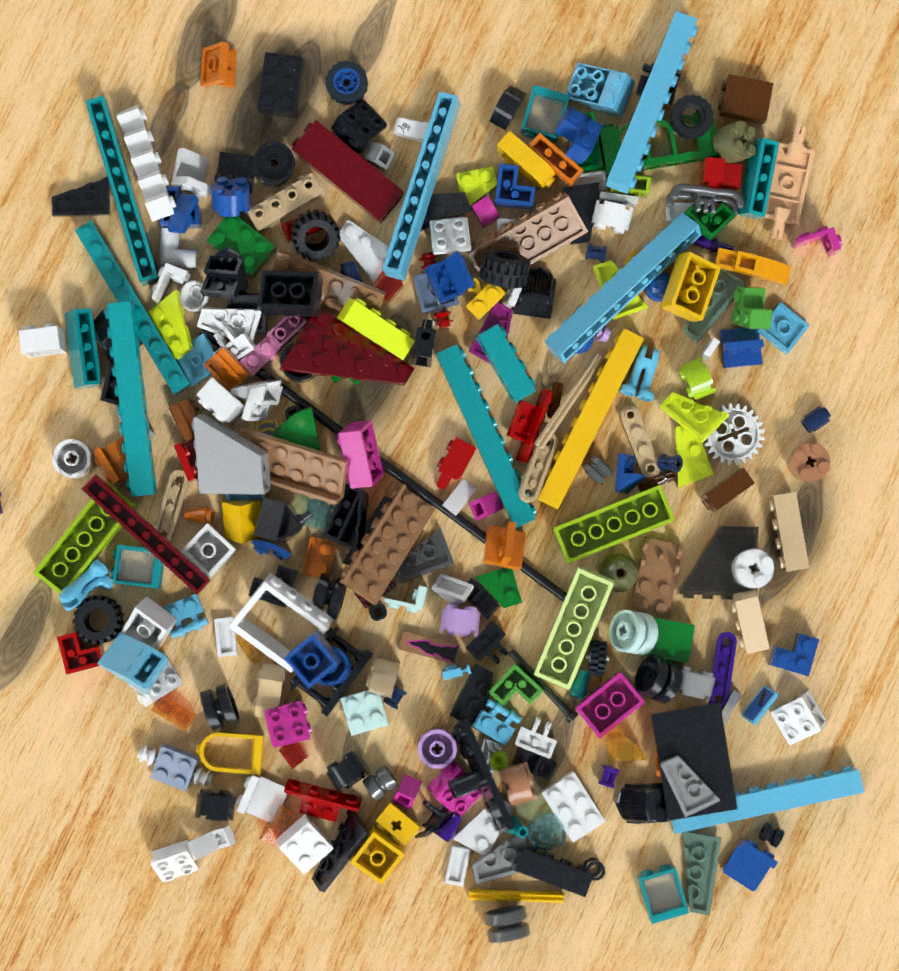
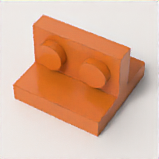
[200,42,237,88]
[483,521,526,570]

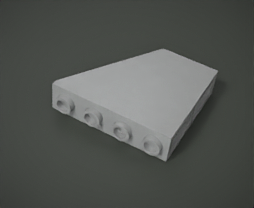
[192,414,271,494]

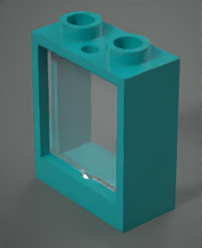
[520,85,570,143]
[110,545,164,589]
[637,864,689,924]

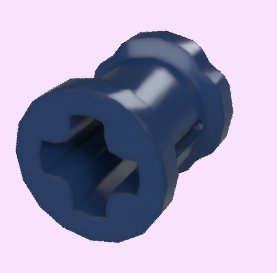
[585,243,607,263]
[657,454,683,472]
[383,686,407,709]

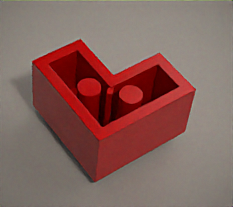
[700,157,742,191]
[57,632,105,675]

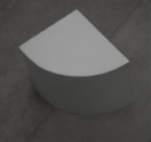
[361,141,395,170]

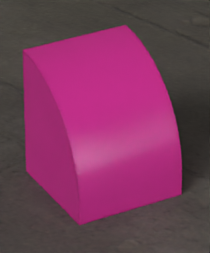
[472,196,500,228]
[469,492,503,521]
[392,774,422,810]

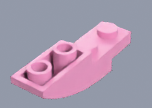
[240,316,307,377]

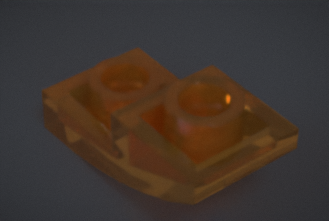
[151,696,196,731]
[259,805,298,847]

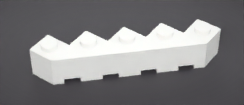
[117,105,176,222]

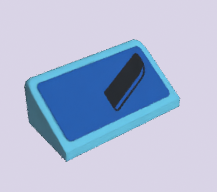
[742,686,778,725]

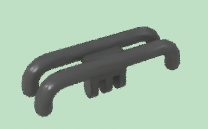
[666,184,744,215]

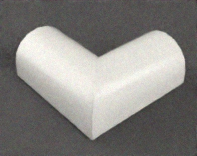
[158,228,198,270]

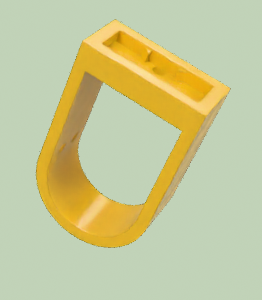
[496,130,556,189]
[196,731,265,775]

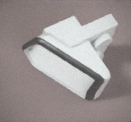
[230,378,283,421]

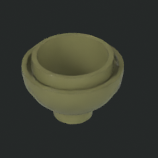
[600,554,638,592]

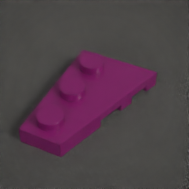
[468,302,513,365]

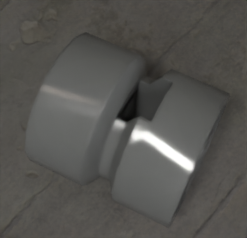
[362,765,399,801]

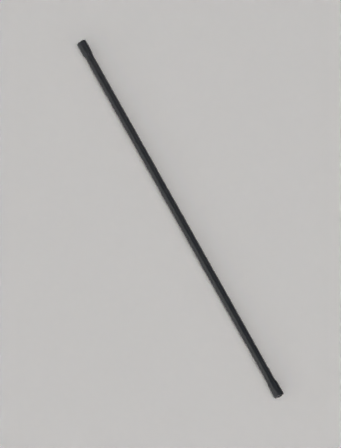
[199,329,567,602]

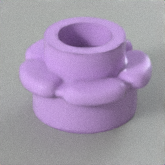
[595,324,611,342]

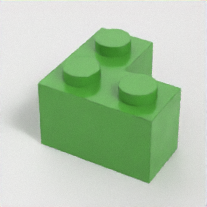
[732,286,773,329]
[489,664,545,706]

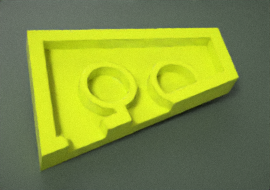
[592,260,648,321]
[148,290,193,359]
[660,392,729,443]
[675,426,714,488]

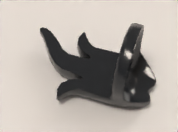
[415,800,449,838]

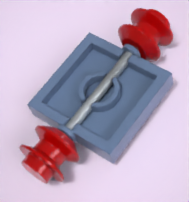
[413,252,459,329]

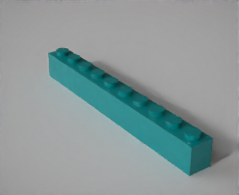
[85,95,159,286]
[75,221,192,395]
[105,300,157,497]
[436,344,537,528]

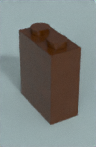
[717,74,774,124]
[701,467,755,512]

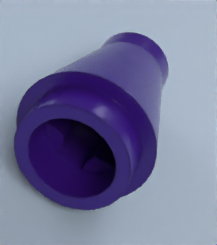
[436,813,462,842]

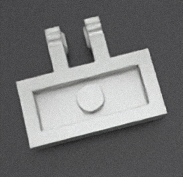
[213,325,256,360]
[514,716,557,759]

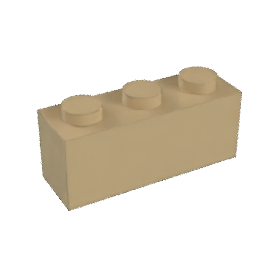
[730,589,770,654]

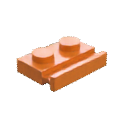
[203,346,251,393]
[301,537,337,578]

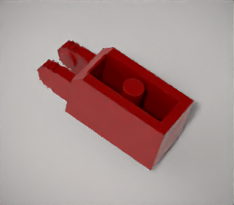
[436,437,476,490]

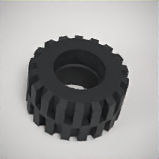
[291,209,341,262]
[479,250,531,289]
[72,596,125,644]

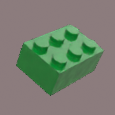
[206,216,277,279]

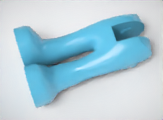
[619,345,660,402]
[59,559,114,611]

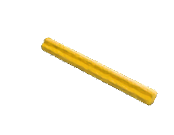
[468,889,564,903]

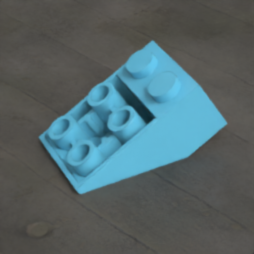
[566,63,635,117]
[97,632,168,695]

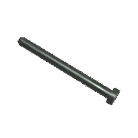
[509,649,579,723]

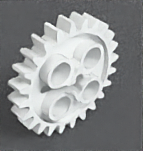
[704,403,765,466]

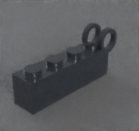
[511,844,605,897]

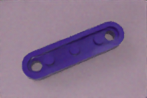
[708,632,737,708]

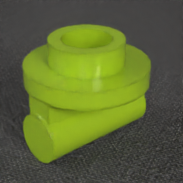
[490,750,509,771]

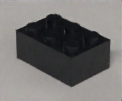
[257,52,305,119]
[257,270,324,317]

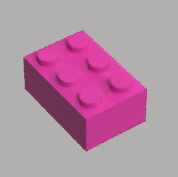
[338,420,384,489]
[574,671,645,739]

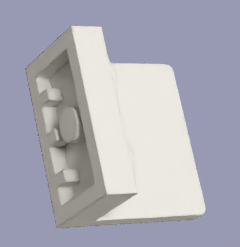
[151,263,192,304]
[771,690,828,745]

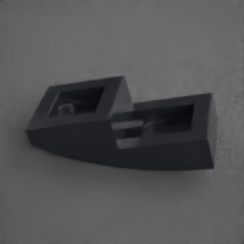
[467,578,501,620]
[512,747,557,781]

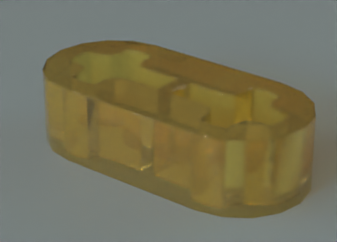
[237,635,265,663]

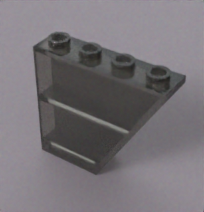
[678,526,759,600]

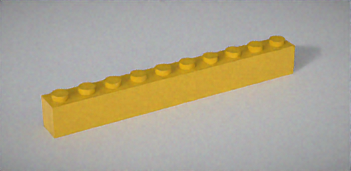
[537,328,644,510]

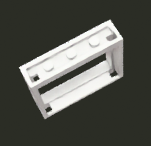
[229,573,333,673]

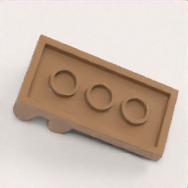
[631,538,683,620]

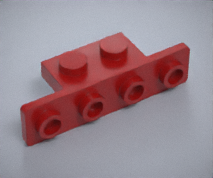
[506,389,553,463]
[284,779,362,822]

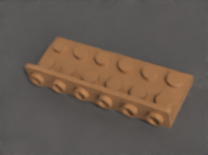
[467,192,588,285]
[272,249,386,334]
[239,427,349,505]
[339,484,435,605]

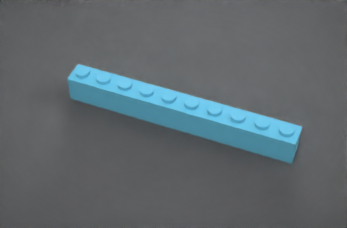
[606,11,698,194]
[382,92,461,281]
[544,212,702,363]
[670,766,864,834]

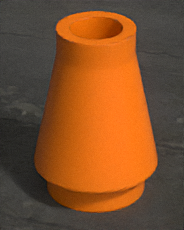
[185,506,214,525]

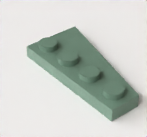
[682,269,746,344]
[683,831,722,915]

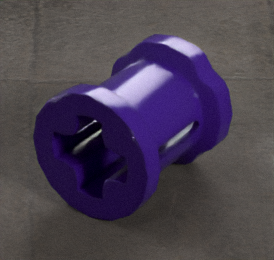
[598,764,620,788]

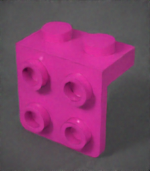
[792,226,843,257]
[264,701,312,747]
[427,760,482,817]

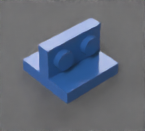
[720,327,764,369]

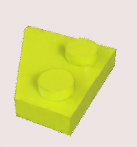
[456,166,497,206]

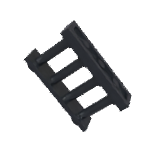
[290,626,374,717]

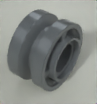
[582,456,612,485]

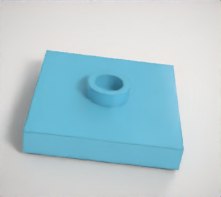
[757,301,810,355]
[176,333,216,386]

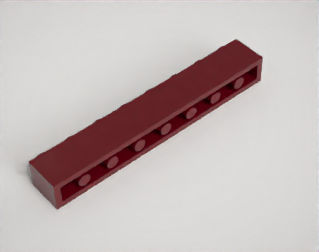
[81,474,211,595]

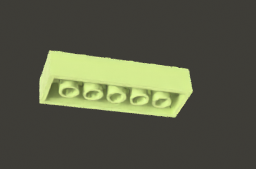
[534,566,615,690]

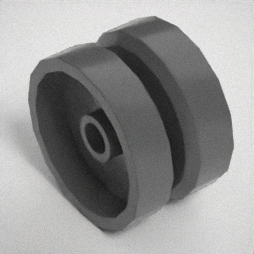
[484,905,530,943]

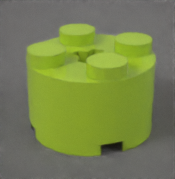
[678,356,716,400]

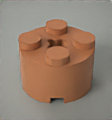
[788,442,830,482]
[501,762,538,806]

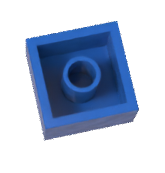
[284,630,343,689]

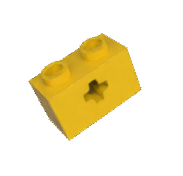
[376,801,421,846]

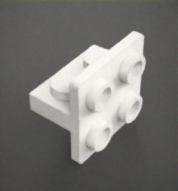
[430,217,471,255]
[150,839,198,882]

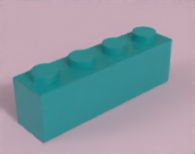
[737,138,779,219]
[64,308,102,389]
[475,324,536,403]

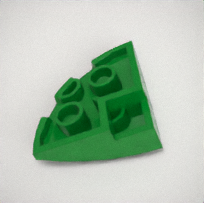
[272,407,321,451]

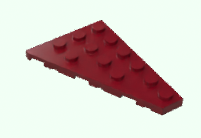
[279,308,415,386]

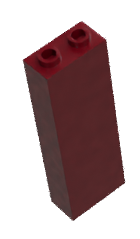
[292,120,405,224]

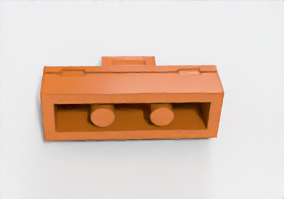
[528,133,584,187]

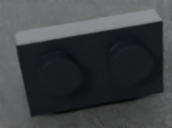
[331,100,387,154]

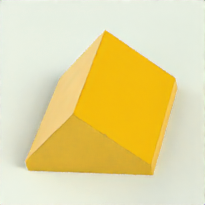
[222,499,262,544]

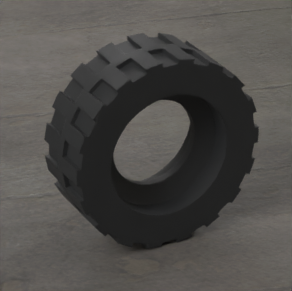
[670,94,714,140]

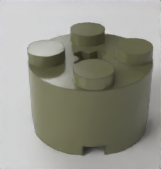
[713,121,757,163]

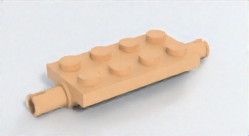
[764,126,815,240]

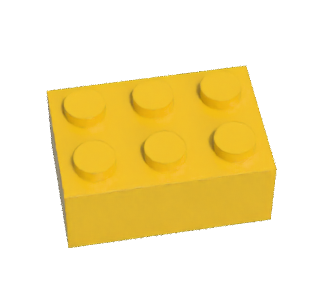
[660,252,721,322]

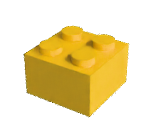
[350,826,405,885]

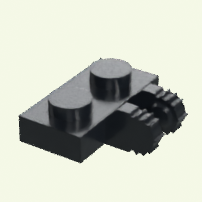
[465,621,509,664]

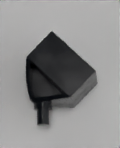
[254,498,313,543]

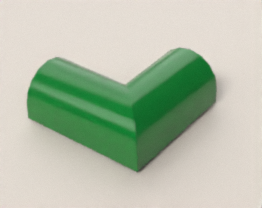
[684,202,737,241]

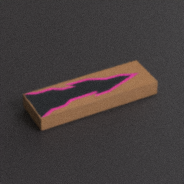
[399,631,459,664]

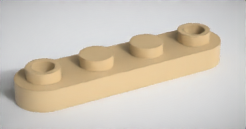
[620,406,660,478]
[518,434,558,503]
[155,470,189,542]

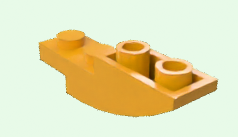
[714,248,791,286]

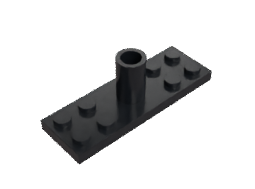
[448,719,515,835]

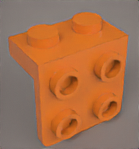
[93,436,129,485]

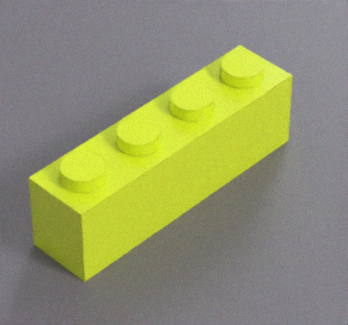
[337,298,415,360]

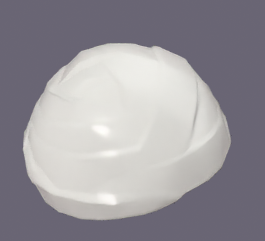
[180,280,209,312]

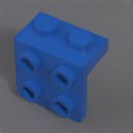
[425,251,474,303]
[723,839,778,891]

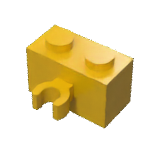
[466,277,507,320]

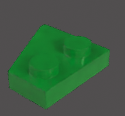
[476,568,522,608]

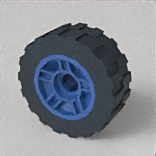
[326,60,368,105]

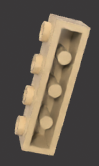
[247,173,325,234]
[768,492,809,572]

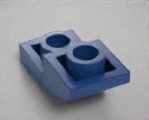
[168,193,199,234]
[251,540,292,561]

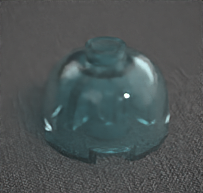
[527,813,566,850]

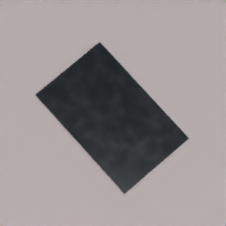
[651,702,737,821]

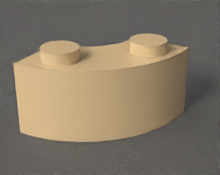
[366,657,401,698]
[252,663,286,718]

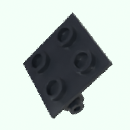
[214,152,255,194]

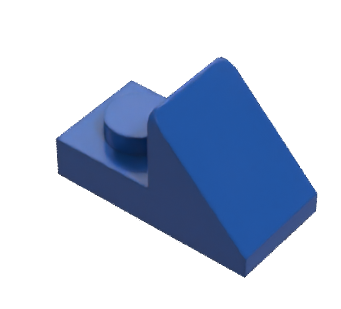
[615,454,645,494]

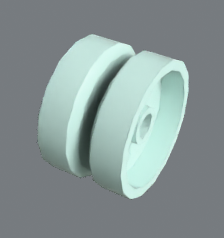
[609,610,658,655]

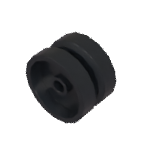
[252,141,295,187]
[312,573,347,620]
[634,654,682,704]
[200,683,240,732]

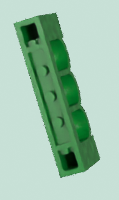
[599,110,720,177]

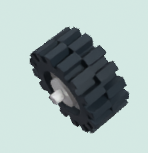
[586,640,609,676]

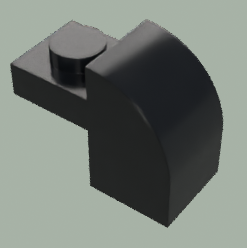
[489,85,526,130]

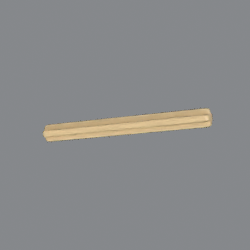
[535,353,604,449]

